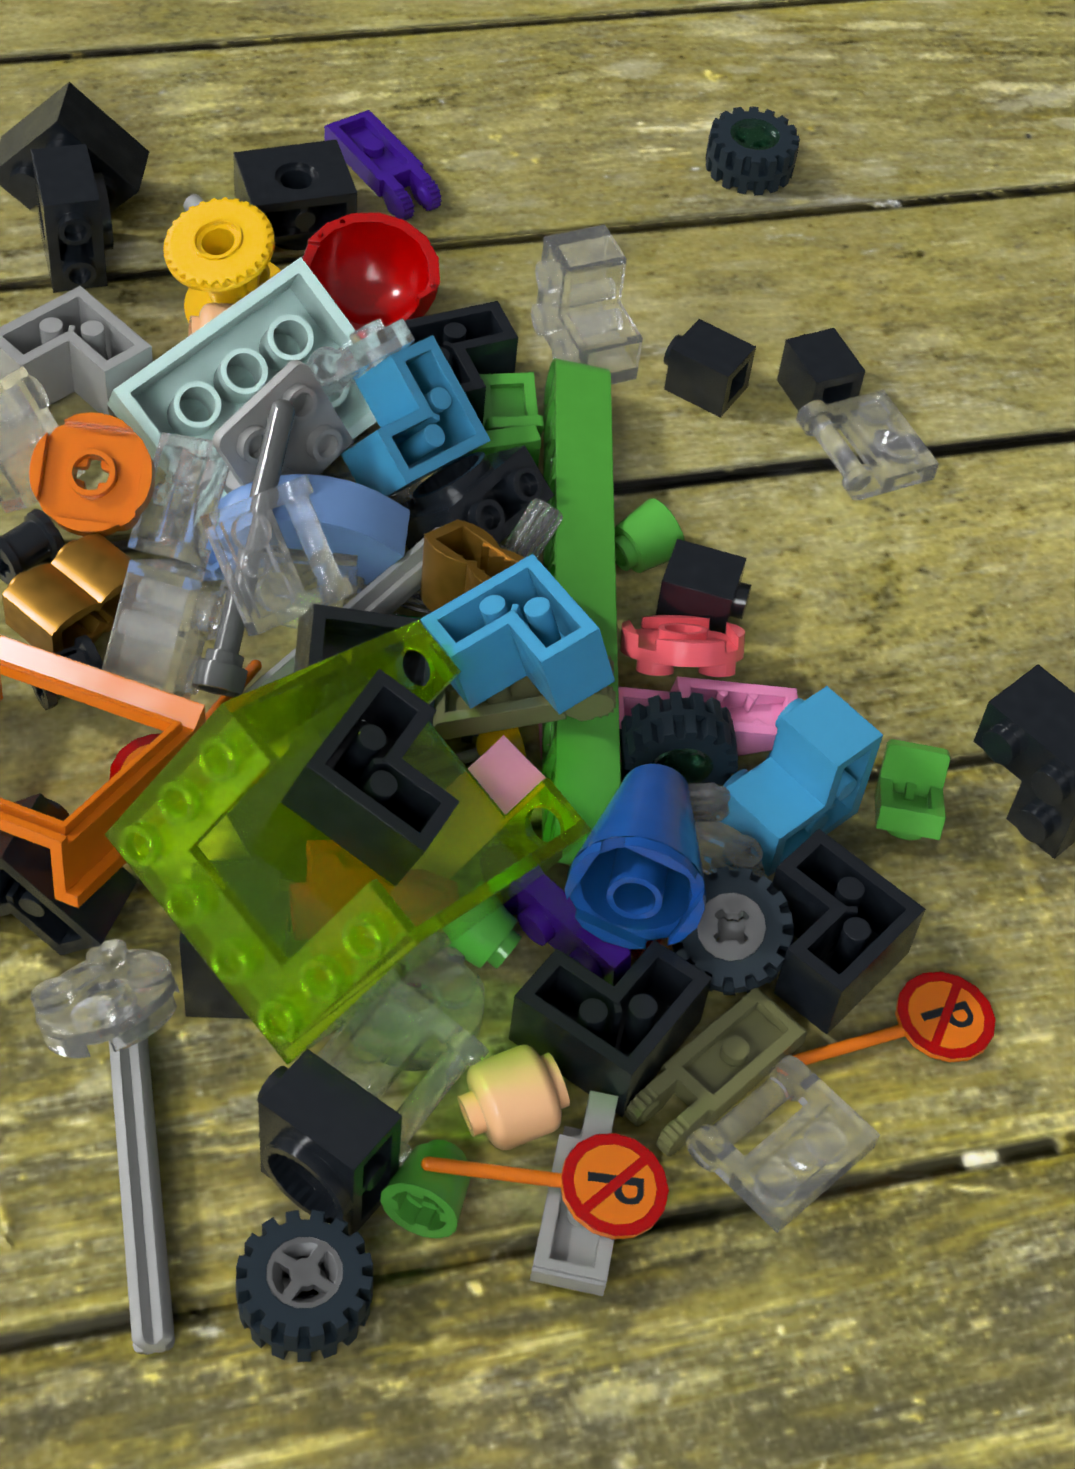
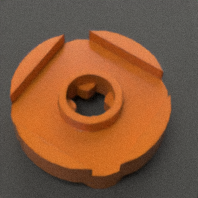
[29,412,156,536]

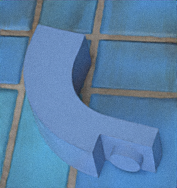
[197,474,410,597]

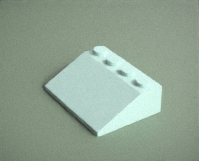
[107,257,380,527]

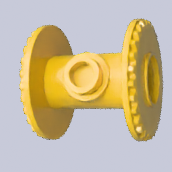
[163,197,281,323]

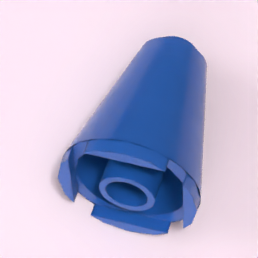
[564,764,707,949]

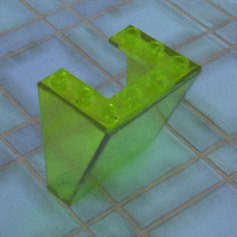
[105,620,592,1065]

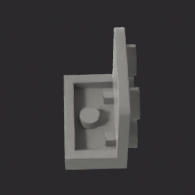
[213,360,354,494]

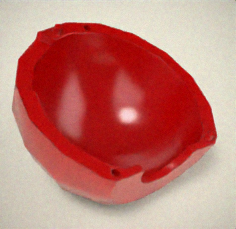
[302,212,440,345]

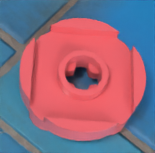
[620,615,745,677]

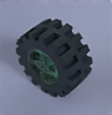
[705,106,800,195]
[619,692,738,801]

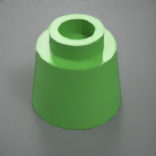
[615,498,685,573]
[432,881,522,969]
[380,1139,471,1239]

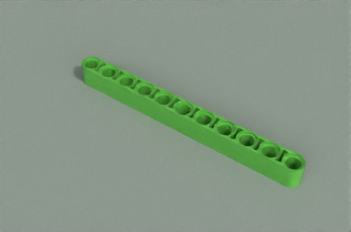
[542,358,621,865]

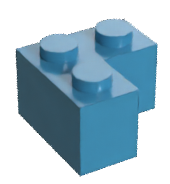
[341,335,491,497]
[420,554,615,714]
[715,686,883,877]

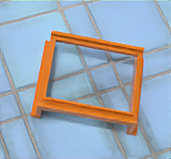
[0,635,219,908]

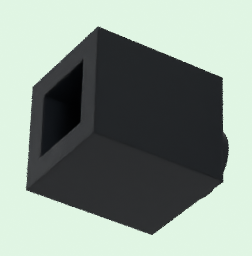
[664,319,756,418]
[777,328,865,423]
[656,539,752,634]

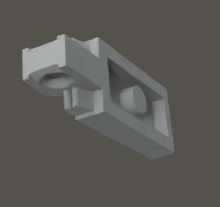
[530,1090,618,1296]

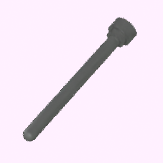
[192,399,295,698]

